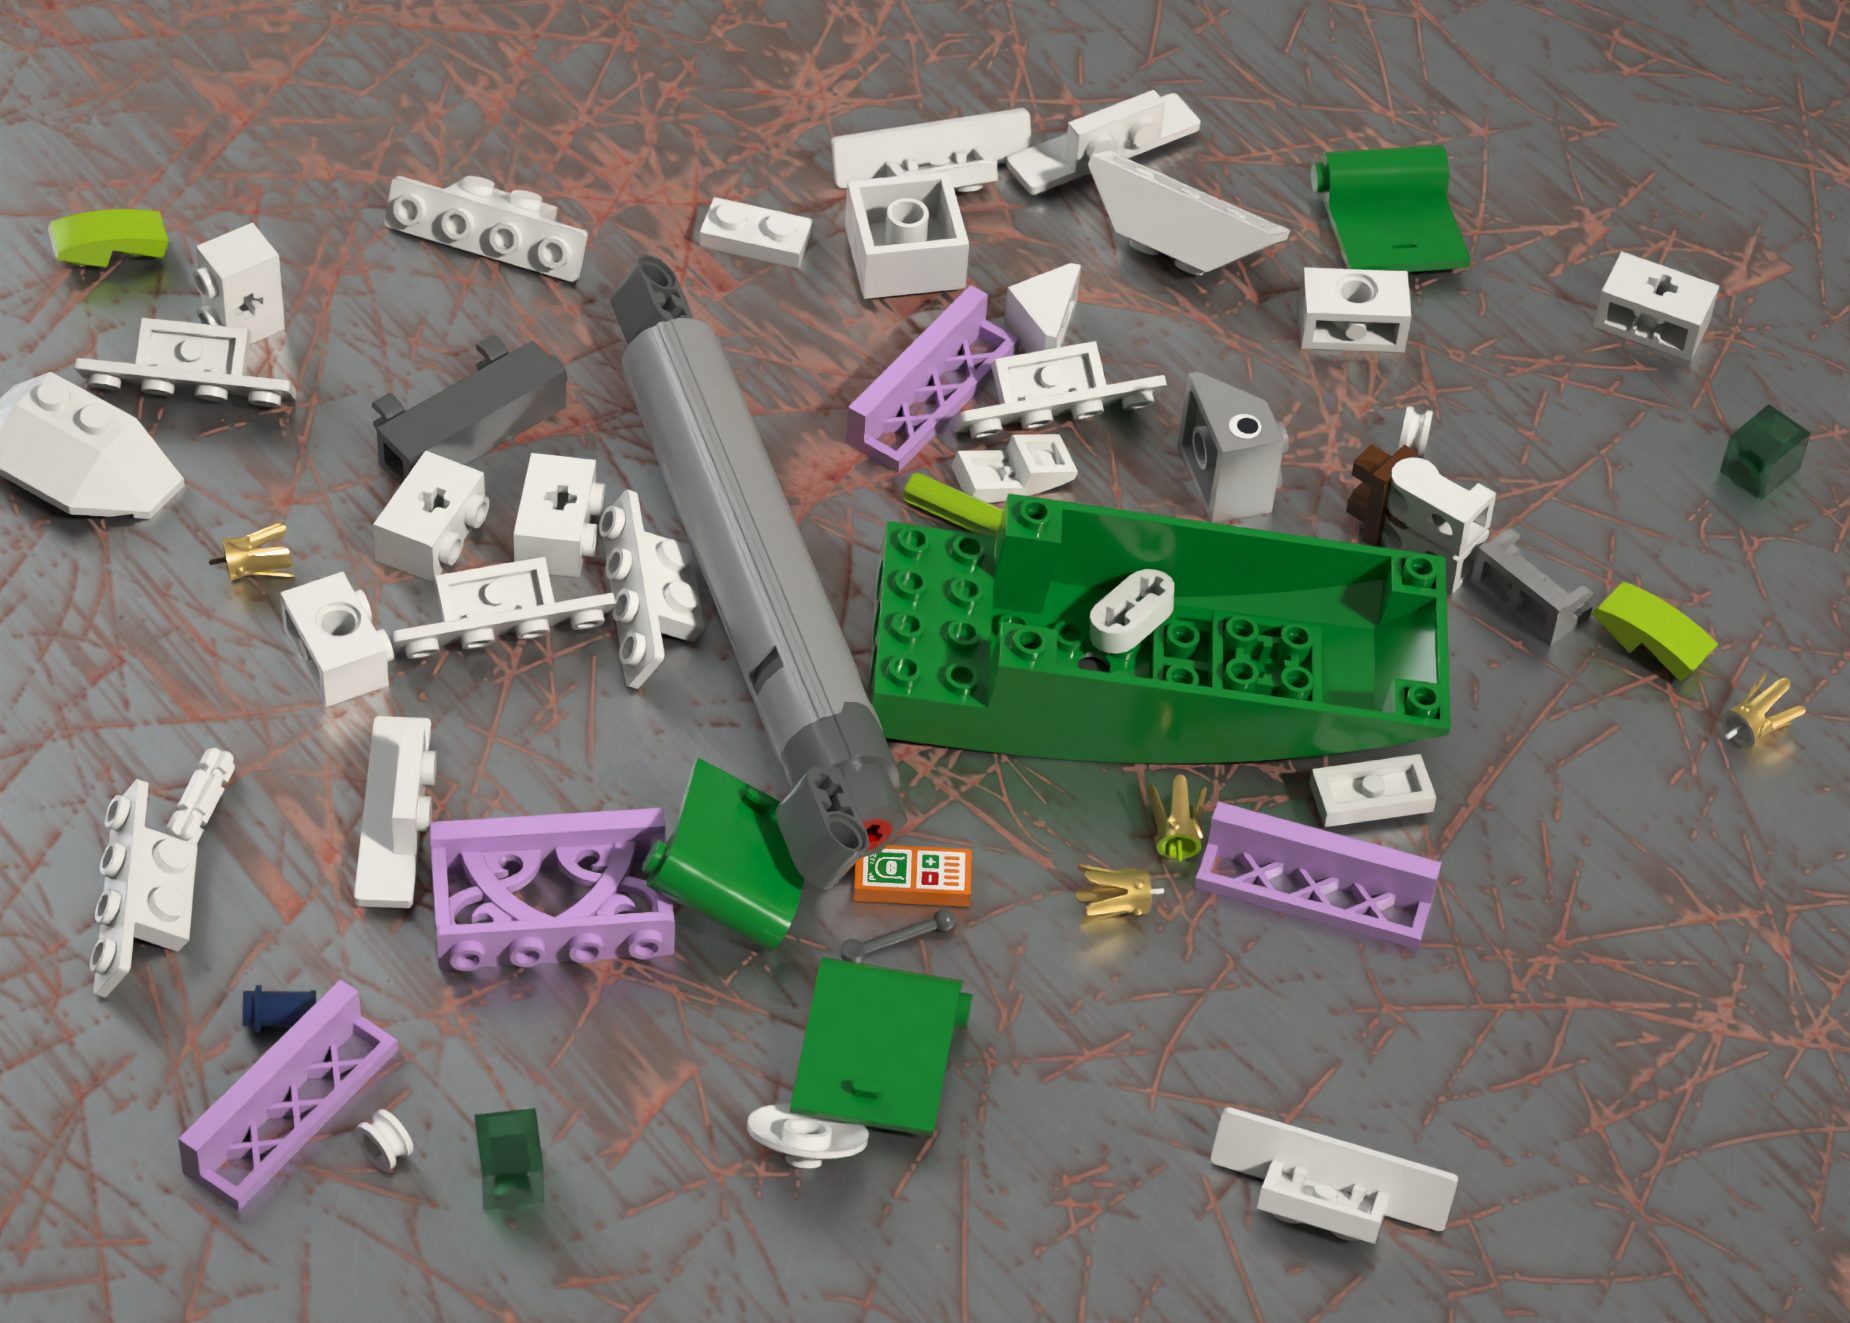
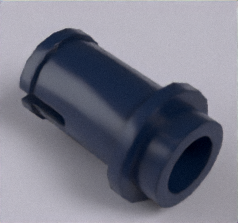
[242,985,316,1032]

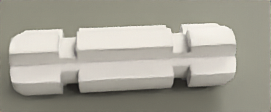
[166,747,235,845]

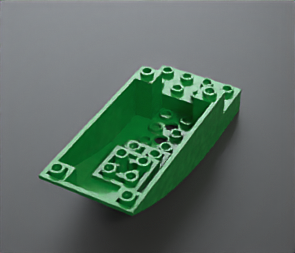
[867,493,1451,764]

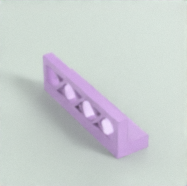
[846,285,1020,472]
[1194,801,1442,950]
[178,979,399,1211]

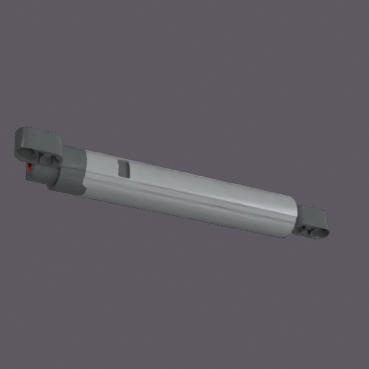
[610,255,908,889]

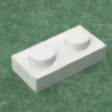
[699,197,813,269]
[1309,754,1436,828]

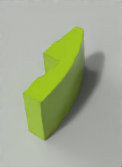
[48,209,169,267]
[1591,582,1718,682]

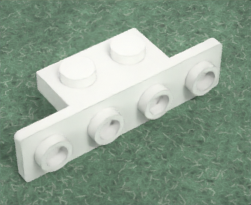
[1007,90,1200,195]
[831,108,1032,192]
[384,176,588,282]
[75,318,296,407]
[953,341,1167,438]
[599,489,705,689]
[390,557,616,659]
[354,716,437,908]
[90,779,198,998]
[1210,1107,1458,1244]

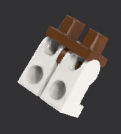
[1346,444,1496,594]

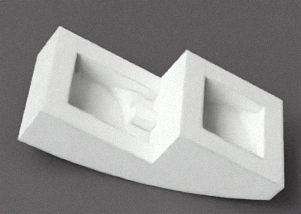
[951,434,1078,503]

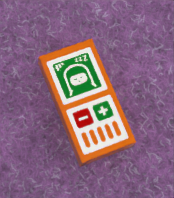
[854,845,972,907]

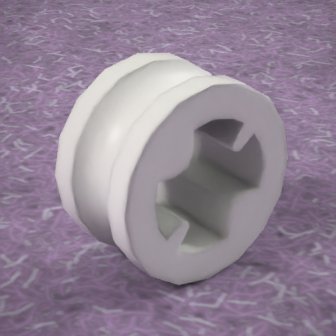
[1398,406,1433,457]
[354,1109,414,1172]

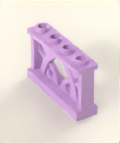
[429,808,675,971]

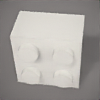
[845,171,969,299]

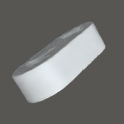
[1090,569,1174,654]

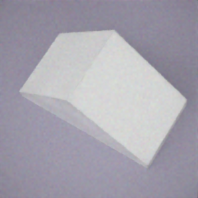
[1004,263,1081,353]

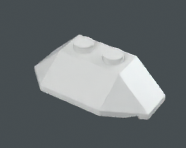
[1088,150,1290,275]
[0,372,185,519]

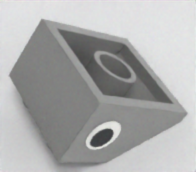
[1177,371,1289,523]

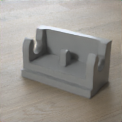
[1470,529,1593,646]

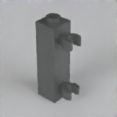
[372,335,568,486]

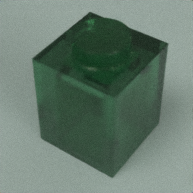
[1720,404,1811,501]
[474,1108,545,1211]

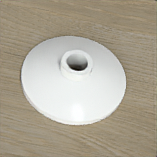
[747,1104,869,1169]

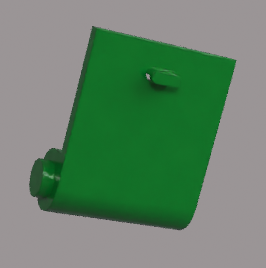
[1311,145,1471,272]
[642,758,804,952]
[790,957,973,1137]

